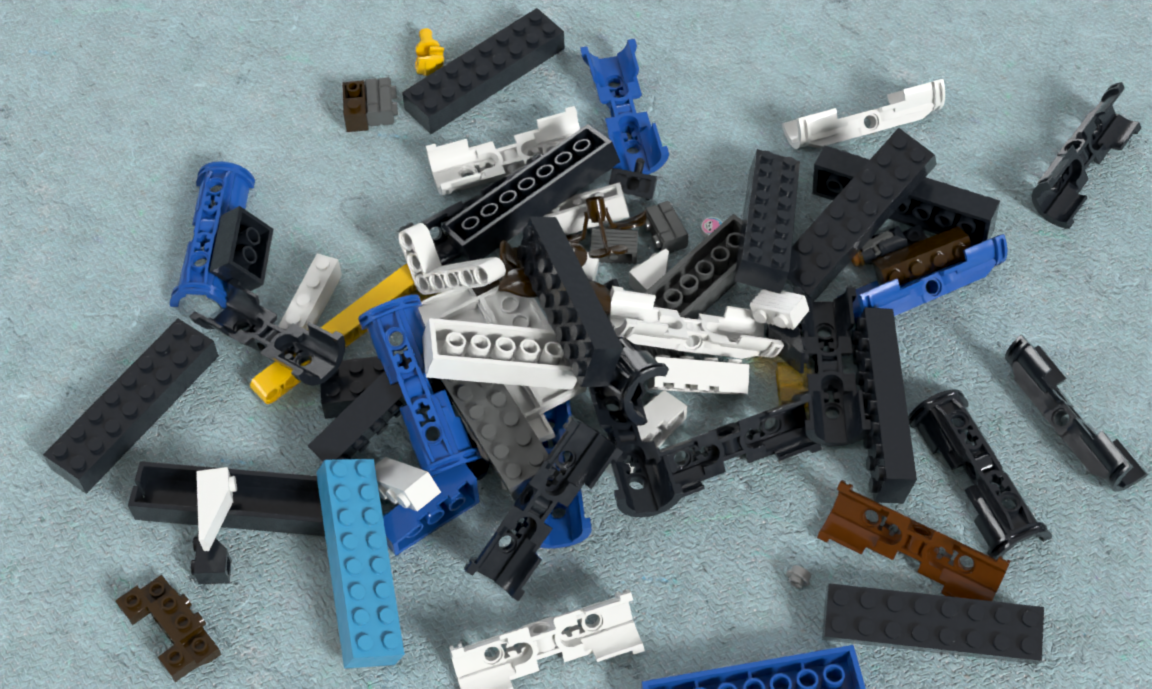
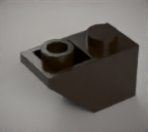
[342,80,369,132]

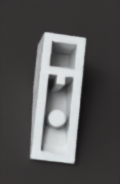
[197,467,237,551]

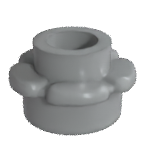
[786,565,811,589]

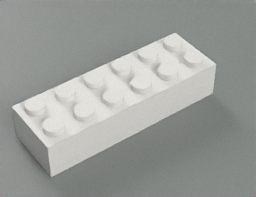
[422,318,577,390]

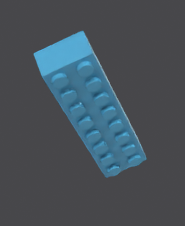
[316,459,405,669]

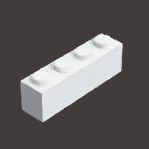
[543,182,629,235]
[278,253,342,331]
[375,457,441,511]

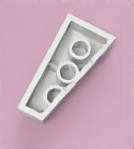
[648,355,749,395]
[605,390,687,476]

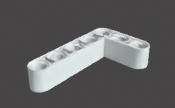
[398,223,506,295]

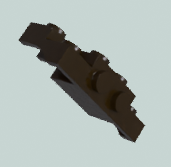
[115,574,222,682]

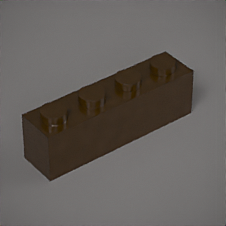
[872,226,972,286]

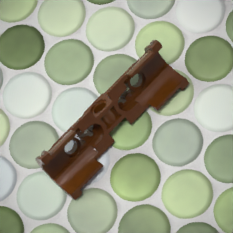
[817,480,1011,601]

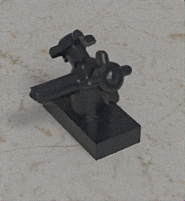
[609,158,658,201]

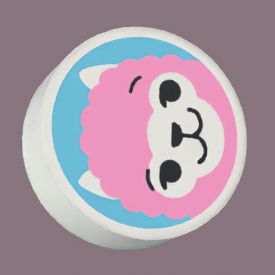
[701,217,723,238]

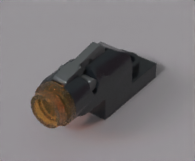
[851,224,927,267]

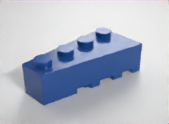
[383,464,480,556]

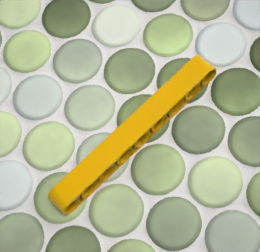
[250,264,419,404]

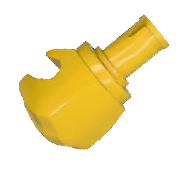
[415,28,444,77]

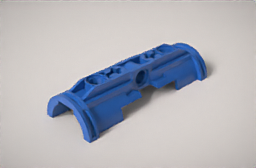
[580,39,669,175]
[170,161,255,309]
[837,234,1007,324]
[358,295,482,477]
[540,399,592,549]

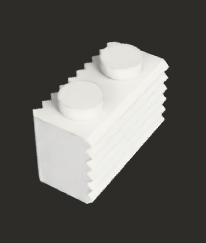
[750,289,809,330]

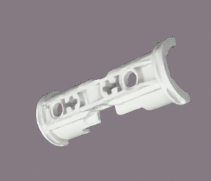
[782,79,945,149]
[426,106,580,196]
[607,286,784,359]
[449,589,645,689]

